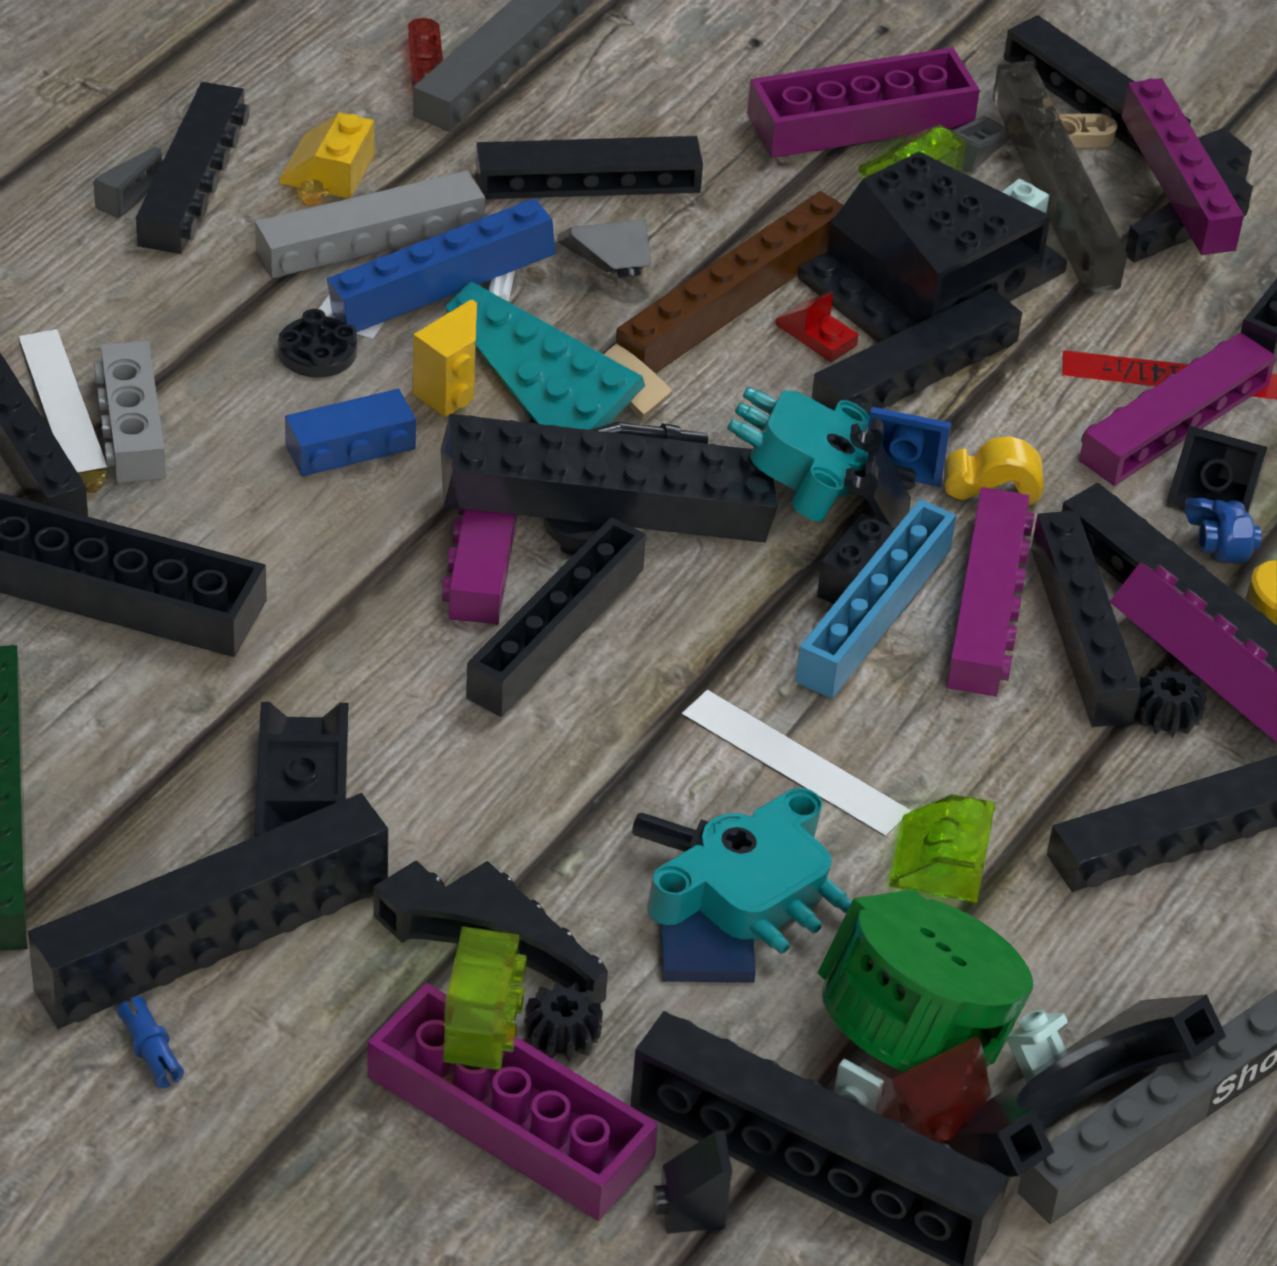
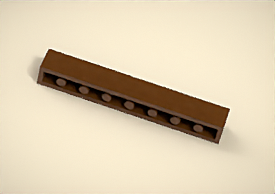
[616,191,843,374]

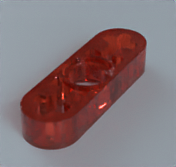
[408,18,443,88]

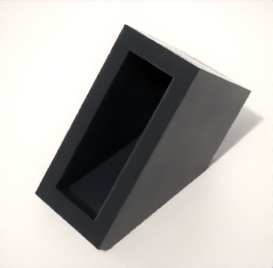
[653,1131,732,1234]

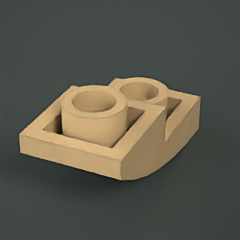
[604,344,673,420]

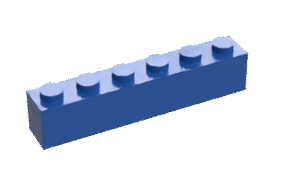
[327,198,556,332]

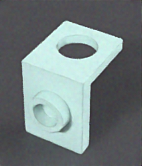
[834,1059,902,1115]

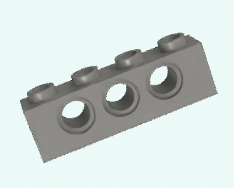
[94,341,166,483]

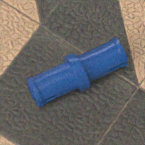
[117,996,184,1088]

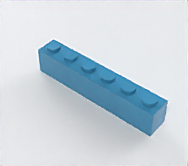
[795,499,956,699]

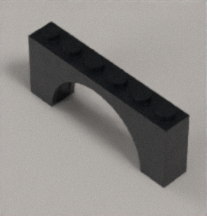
[936,994,1227,1177]

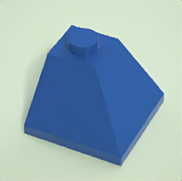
[867,407,951,487]

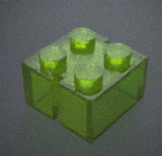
[444,927,527,1070]

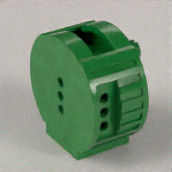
[817,889,1033,1088]

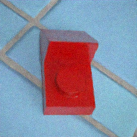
[775,292,859,363]

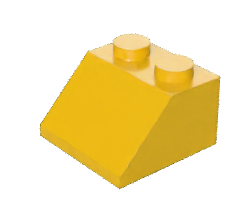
[279,112,375,199]
[412,299,477,417]

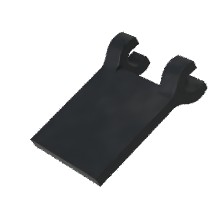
[845,418,911,528]

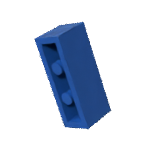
[285,389,416,477]

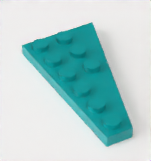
[445,281,645,430]

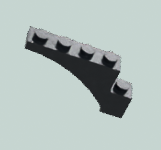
[1124,127,1253,263]
[373,860,608,1004]

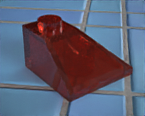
[892,1036,992,1142]

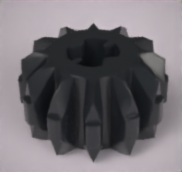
[1135,665,1207,738]
[524,980,603,1062]

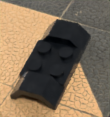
[254,702,349,837]

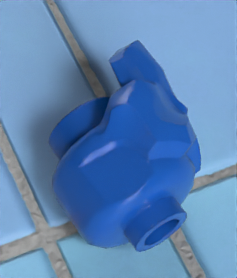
[1185,498,1262,564]

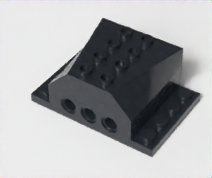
[798,152,1067,343]

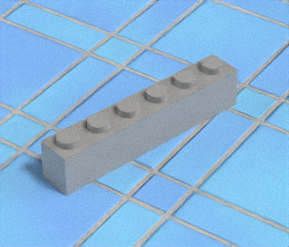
[255,170,485,279]

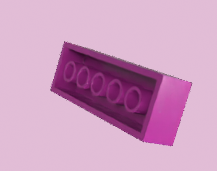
[747,47,980,158]
[367,982,658,1221]

